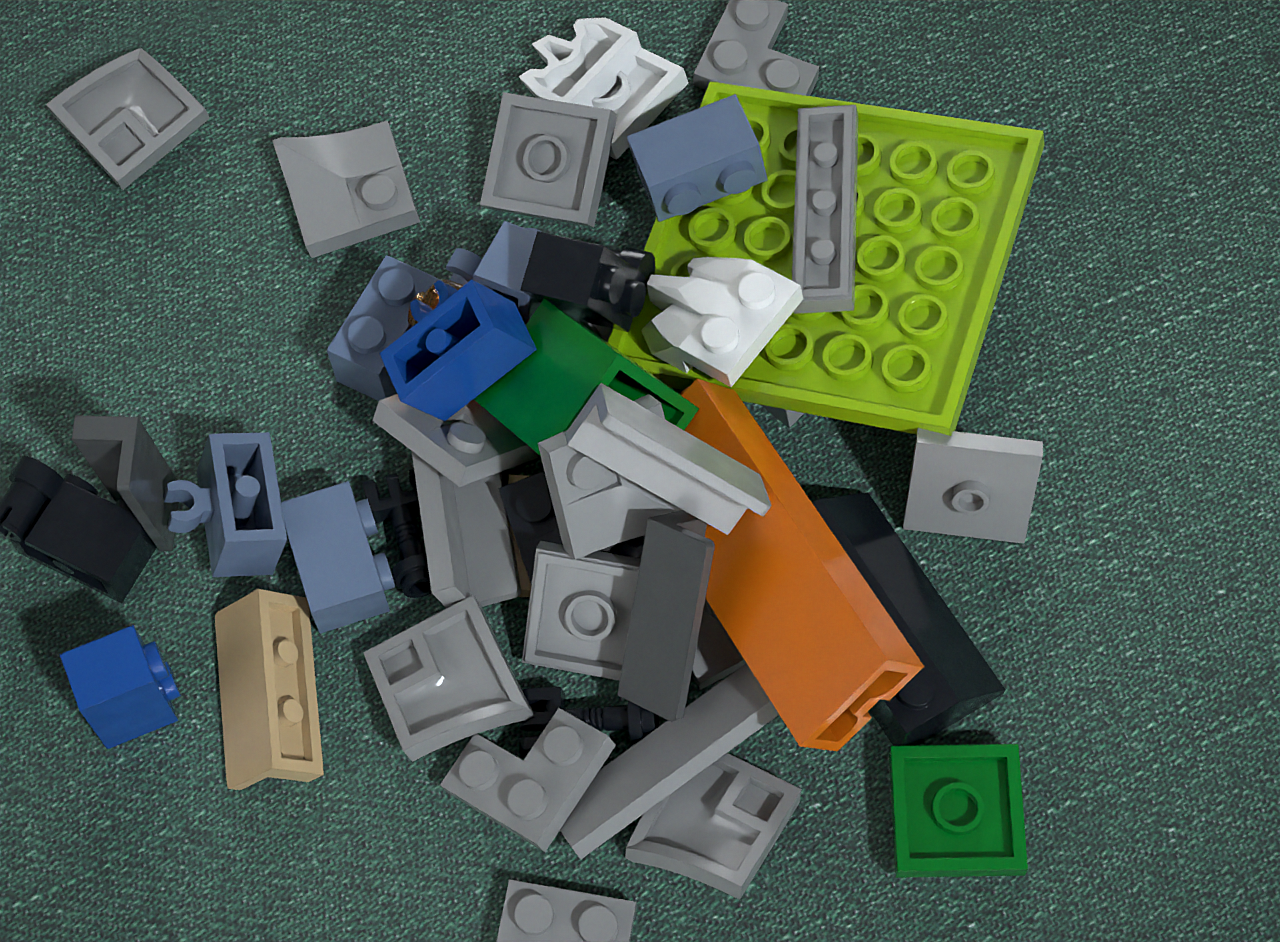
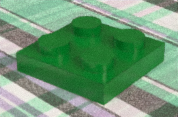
[889,744,1028,878]

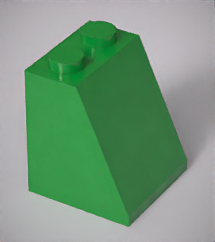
[474,299,699,456]

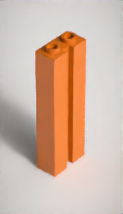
[679,379,924,751]

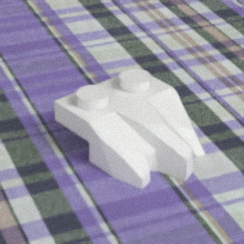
[519,17,688,160]
[641,257,803,387]

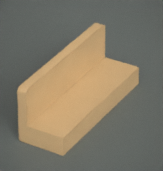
[215,589,324,790]

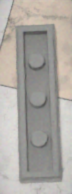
[792,105,858,314]
[560,663,779,859]

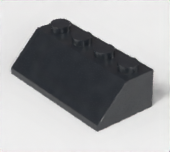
[813,493,1006,746]

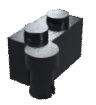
[520,231,655,332]
[0,456,157,603]

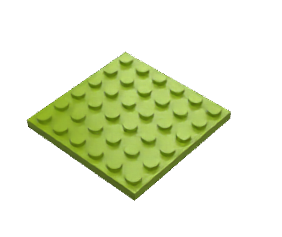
[608,81,1044,436]

